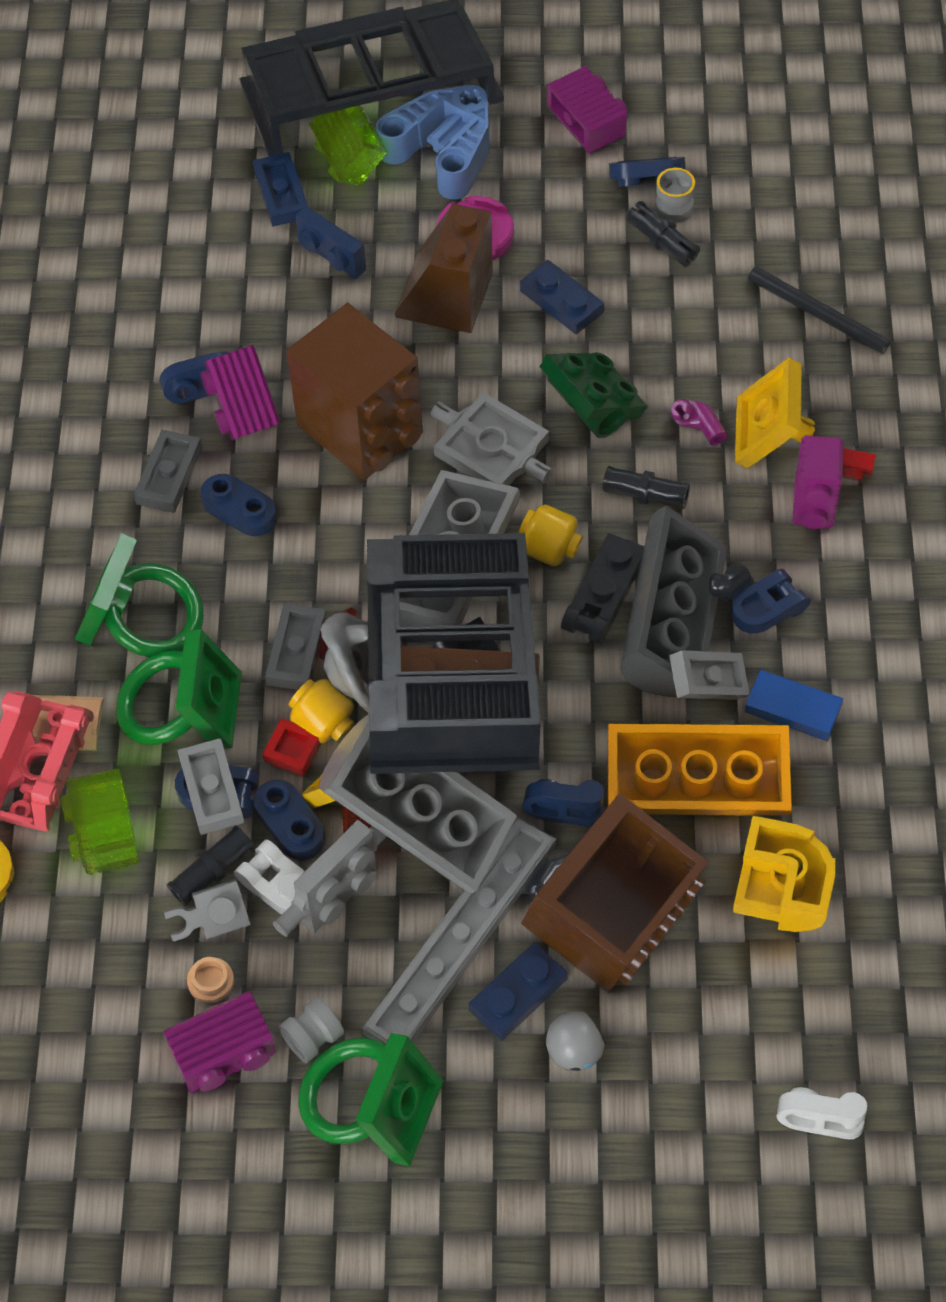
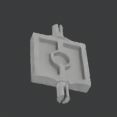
[431,392,554,486]
[273,820,387,937]

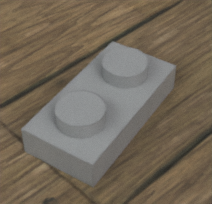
[669,650,750,700]
[177,738,245,835]

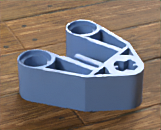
[376,85,489,200]

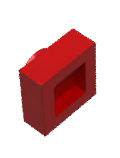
[842,448,876,481]
[262,718,321,777]

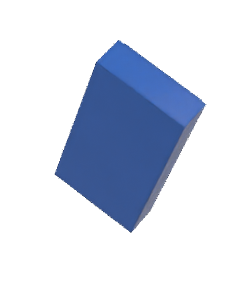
[745,670,844,741]

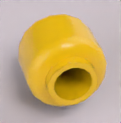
[518,504,583,567]
[288,679,355,744]

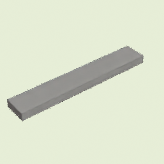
[363,817,556,1044]

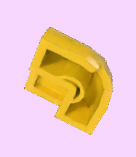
[733,816,835,932]

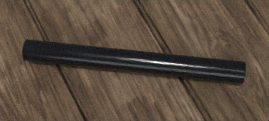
[748,266,891,354]

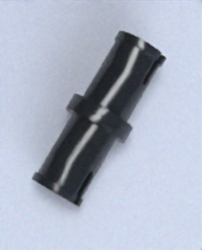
[626,201,700,267]
[602,466,690,509]
[166,825,254,906]

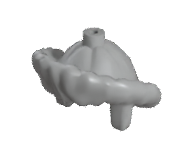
[320,613,369,713]

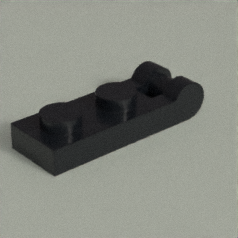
[561,533,644,644]

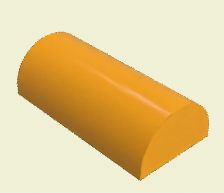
[607,724,792,816]

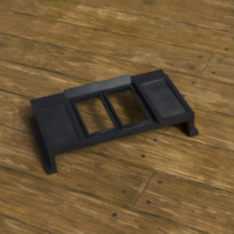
[239,0,504,157]
[367,533,541,774]

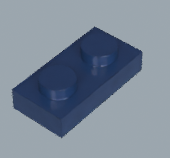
[252,152,308,227]
[295,206,367,279]
[520,260,604,335]
[468,942,568,1041]

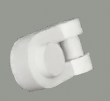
[234,839,305,914]
[776,1087,867,1139]

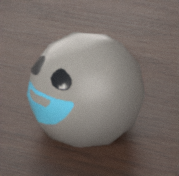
[546,1011,605,1071]

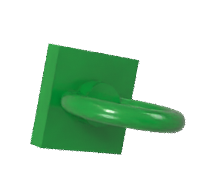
[74,533,204,658]
[116,629,242,749]
[298,1033,444,1167]

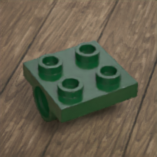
[539,352,648,438]

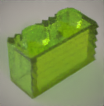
[309,106,388,186]
[61,768,140,875]

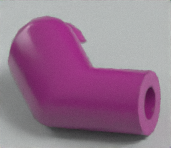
[670,399,728,446]

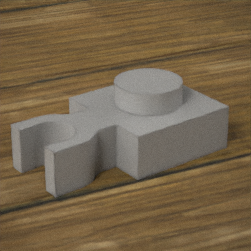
[163,879,250,942]

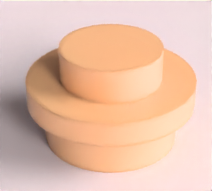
[187,957,234,1003]

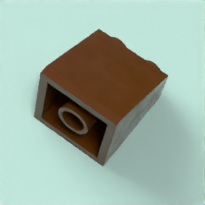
[395,203,493,333]

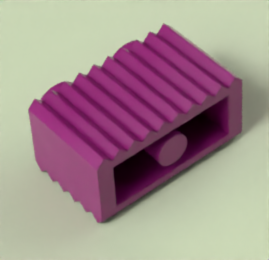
[547,66,629,154]
[200,345,281,441]
[792,436,844,529]
[163,991,276,1093]

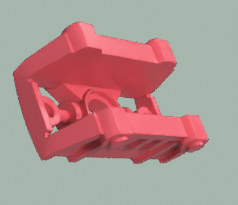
[0,691,94,832]

